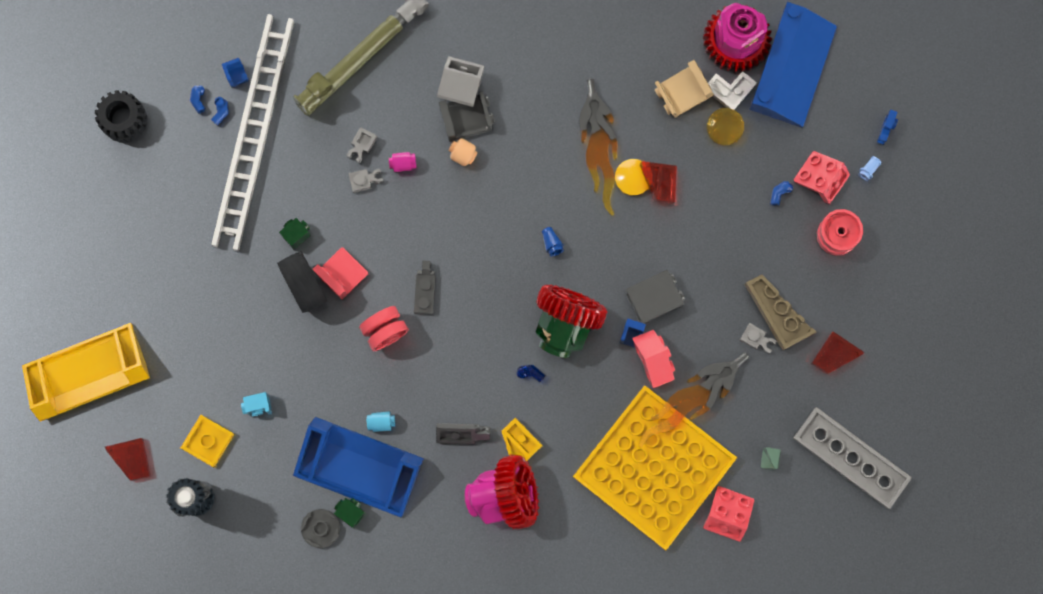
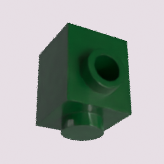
[279,218,311,250]
[334,498,366,529]

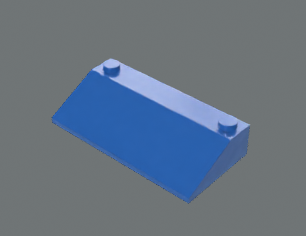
[749,2,837,128]
[293,417,424,518]

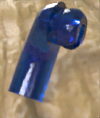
[516,365,546,383]

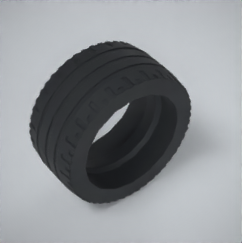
[277,251,327,313]

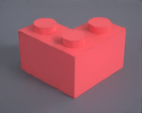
[632,330,675,388]

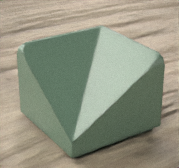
[761,447,781,470]

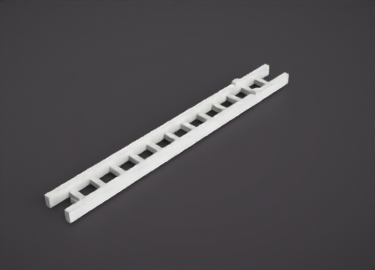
[211,14,294,252]

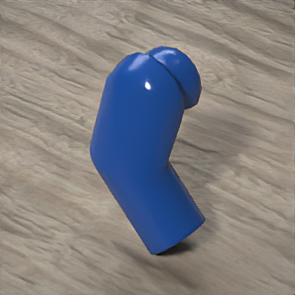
[190,85,206,114]
[211,97,229,126]
[770,181,793,206]

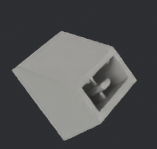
[437,56,484,107]

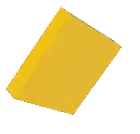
[180,414,235,468]

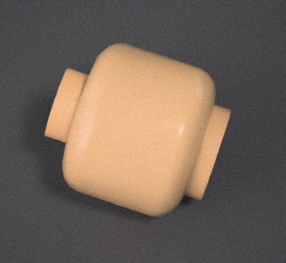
[448,138,478,166]

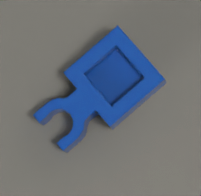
[877,109,898,145]

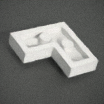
[708,71,757,113]

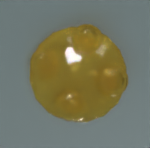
[707,108,744,145]

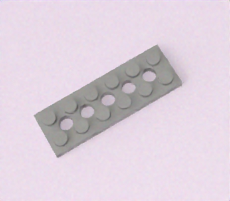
[792,407,912,509]

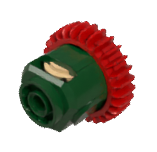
[535,284,607,358]

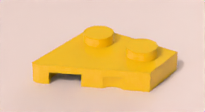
[501,418,543,461]

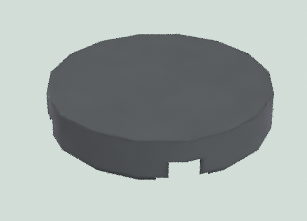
[301,509,340,548]

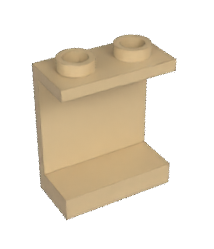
[655,60,714,118]

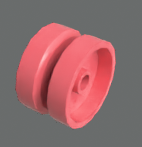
[816,209,863,256]
[359,306,409,351]

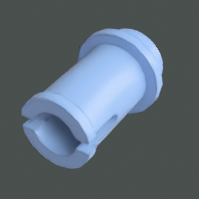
[859,156,881,181]

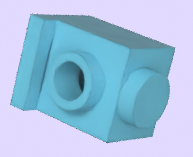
[241,392,272,417]

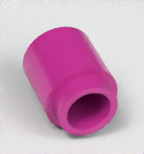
[389,152,416,172]

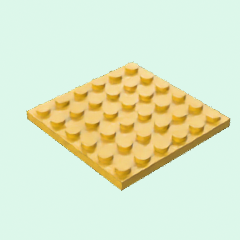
[573,385,737,551]

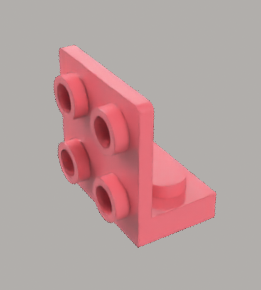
[794,151,850,205]
[312,247,368,300]
[703,486,754,542]

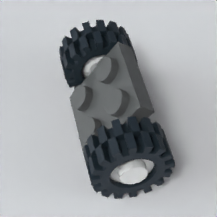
[166,478,215,517]

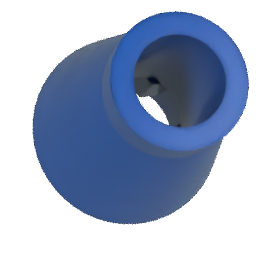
[541,227,564,257]

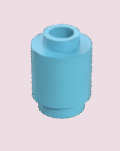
[367,411,396,432]

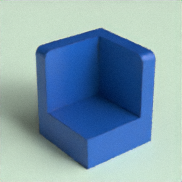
[221,58,249,88]
[620,318,646,348]

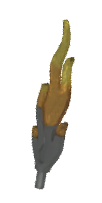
[579,79,617,216]
[639,352,749,448]

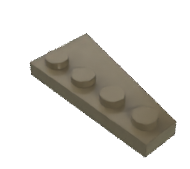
[744,274,816,350]

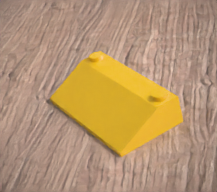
[22,323,150,422]

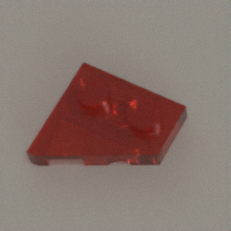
[811,331,864,374]
[105,438,151,481]

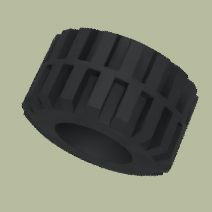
[94,90,147,142]

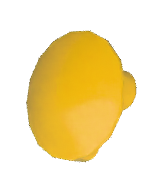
[615,159,652,195]

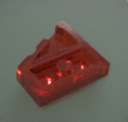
[640,161,677,204]

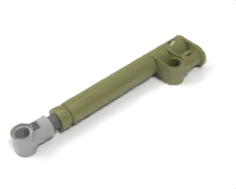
[293,0,429,116]

